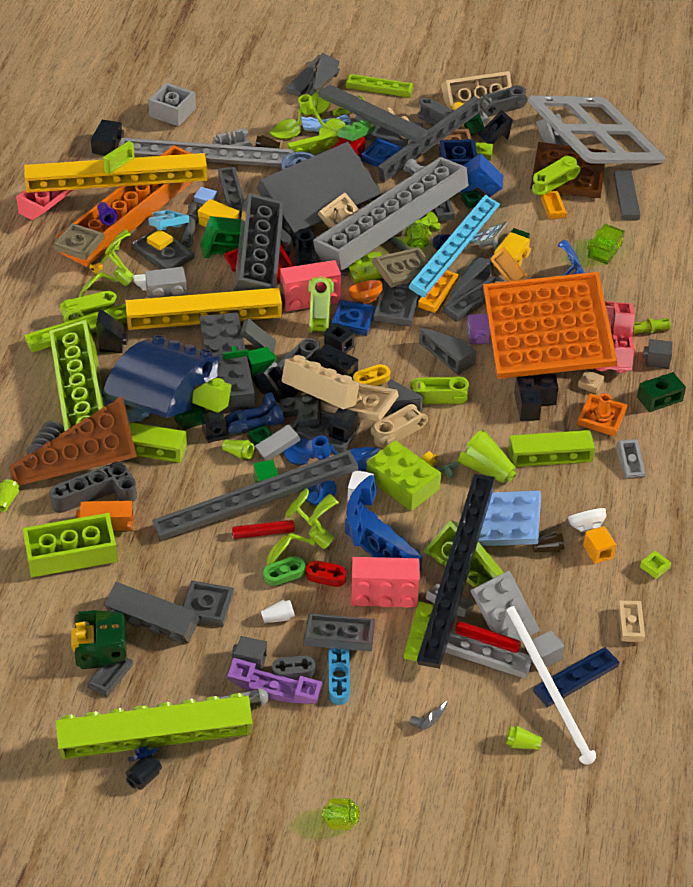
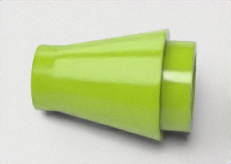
[222,439,254,460]
[0,479,19,512]
[505,725,542,751]

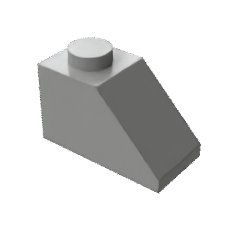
[536,113,570,146]

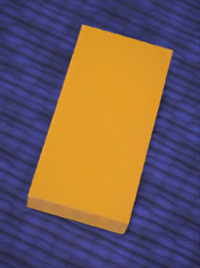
[540,191,567,219]
[490,247,527,282]

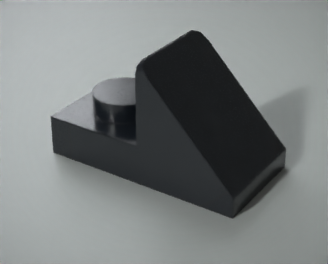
[478,110,513,144]

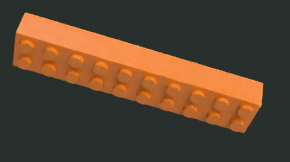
[57,145,192,267]

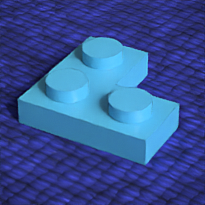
[149,209,189,230]

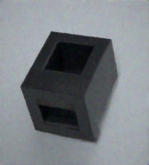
[324,323,355,353]
[201,410,227,443]

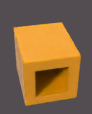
[583,526,616,564]

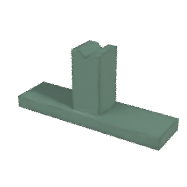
[437,461,458,479]

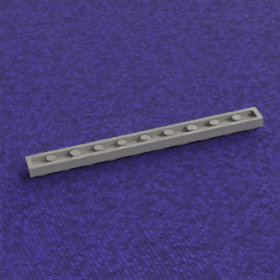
[120,138,294,167]

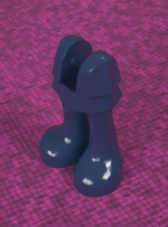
[225,392,284,435]

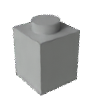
[527,631,565,668]

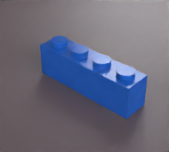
[345,506,423,572]

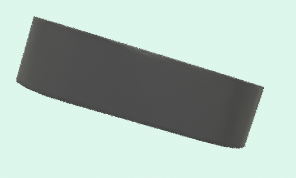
[272,656,315,680]

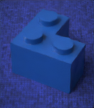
[460,154,504,197]

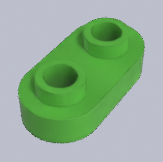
[263,557,305,586]

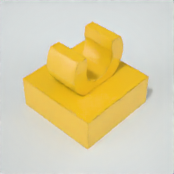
[71,622,96,652]

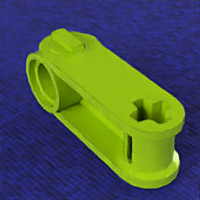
[532,156,581,196]
[308,276,334,333]
[59,291,117,322]
[410,376,469,404]

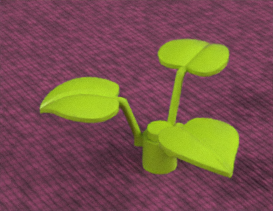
[270,90,346,140]
[79,229,134,297]
[267,488,339,565]

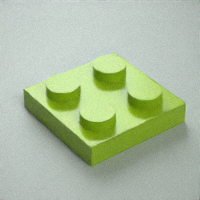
[347,251,383,284]

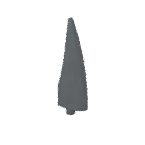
[443,257,494,308]

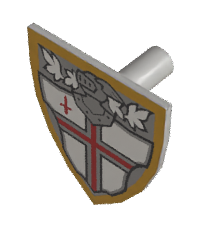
[469,221,508,250]

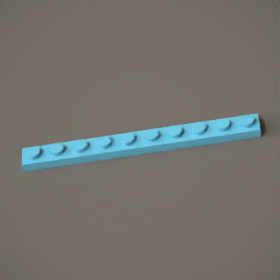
[408,195,500,298]

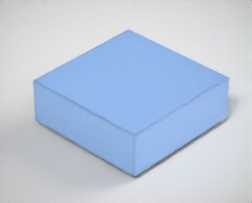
[194,187,217,205]

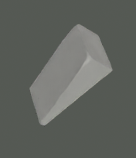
[615,439,646,479]

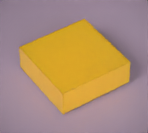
[147,230,173,250]

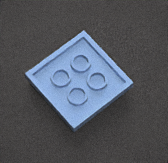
[478,491,541,546]

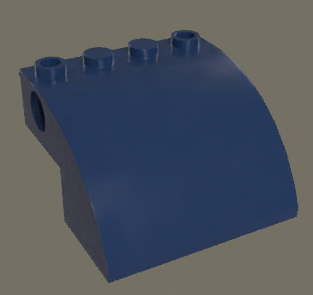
[102,335,220,418]

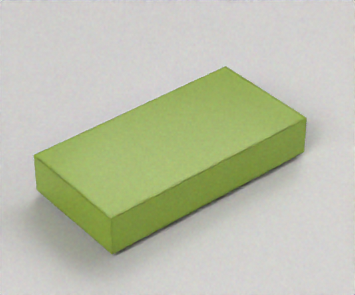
[103,141,135,174]

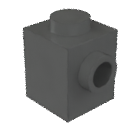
[643,339,673,369]
[231,636,267,671]

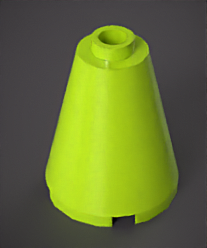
[458,429,517,484]

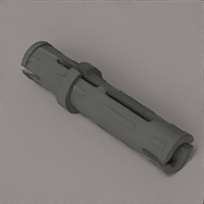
[181,203,200,248]

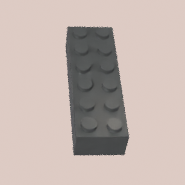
[234,193,284,291]
[199,312,255,414]

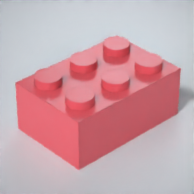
[280,260,341,312]
[351,557,420,608]

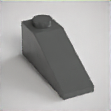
[307,53,340,96]
[419,328,476,375]

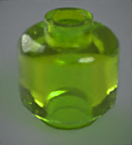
[405,223,430,250]
[322,798,360,830]

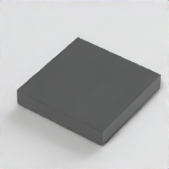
[182,580,234,627]

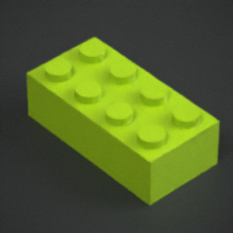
[22,513,118,578]

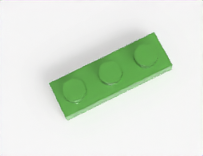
[337,119,376,141]

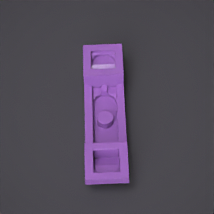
[227,658,322,704]

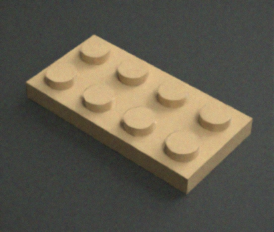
[320,383,399,421]

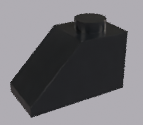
[96,310,128,353]
[251,361,298,403]

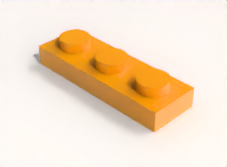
[418,270,459,313]

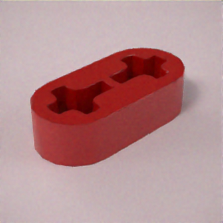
[306,560,346,587]

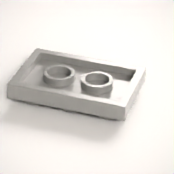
[470,570,540,641]

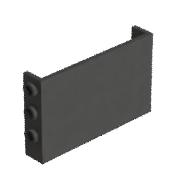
[256,142,382,240]

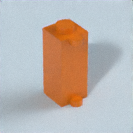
[76,501,134,531]

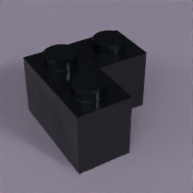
[514,374,559,421]

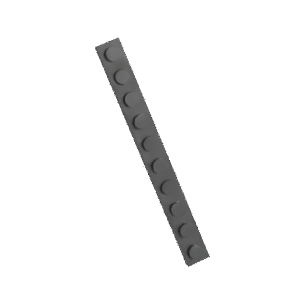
[152,450,358,541]

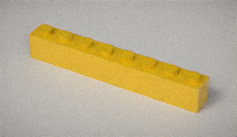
[125,288,282,330]

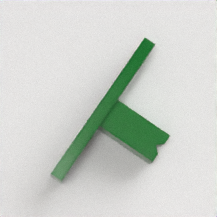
[223,346,249,360]

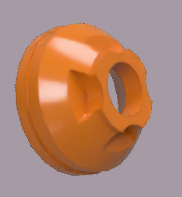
[348,280,383,304]

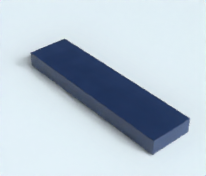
[533,647,619,708]

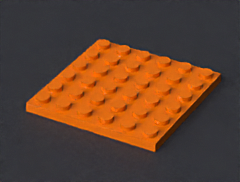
[483,272,617,379]

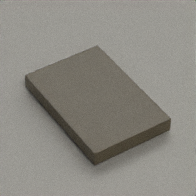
[372,247,429,287]

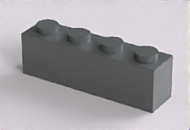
[104,582,200,643]

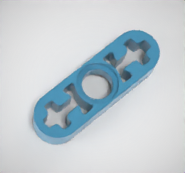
[328,648,350,705]

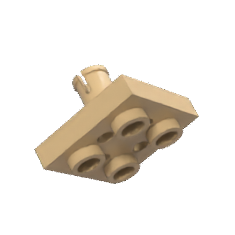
[317,193,359,229]

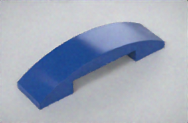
[346,475,377,546]

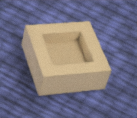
[578,370,604,394]

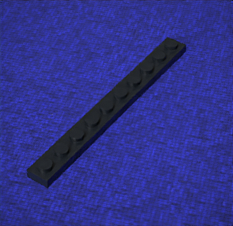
[417,474,496,669]

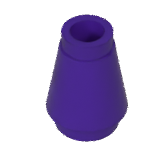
[97,202,117,225]

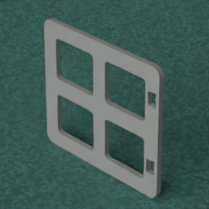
[528,95,665,163]

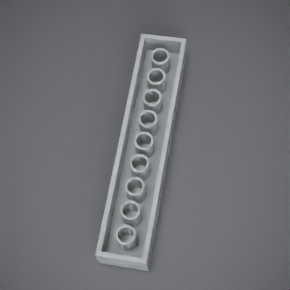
[313,157,469,270]

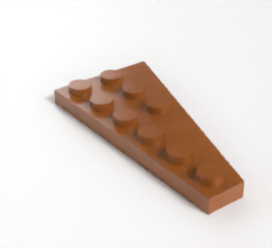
[9,396,137,486]

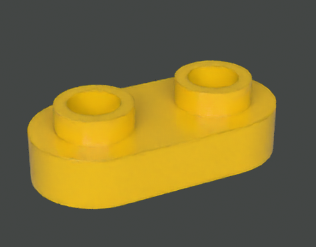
[353,364,390,386]

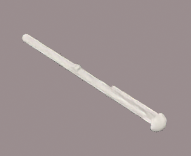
[506,606,596,765]

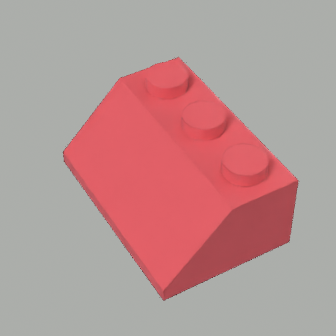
[16,190,73,220]

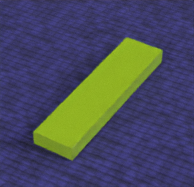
[346,74,413,98]

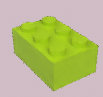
[366,440,441,511]

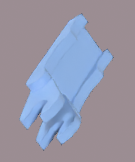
[301,115,352,132]

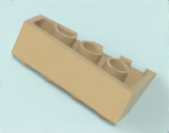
[441,71,512,109]
[282,355,360,409]

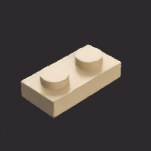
[618,600,645,642]

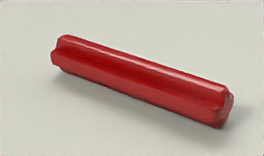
[231,520,295,539]
[455,621,521,653]

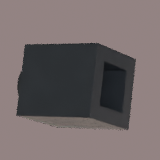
[329,408,358,443]

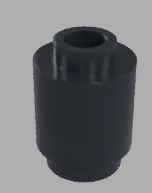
[126,754,162,790]

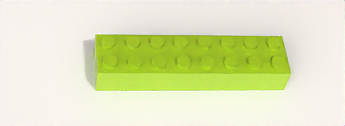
[49,319,106,431]
[56,693,253,759]

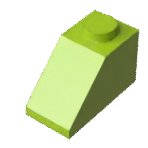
[192,378,232,413]

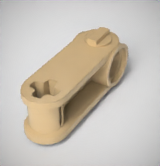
[371,404,428,448]

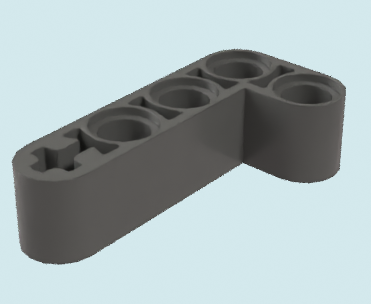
[49,462,137,513]

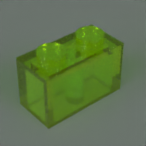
[587,224,625,265]

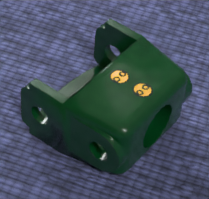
[74,610,127,669]

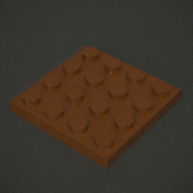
[530,142,607,198]

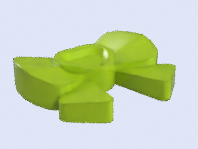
[413,212,441,237]

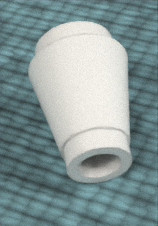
[261,599,295,624]

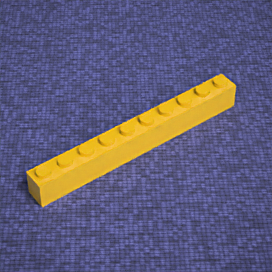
[24,153,207,193]

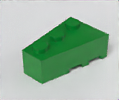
[200,216,241,258]

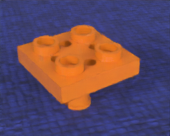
[577,393,628,437]

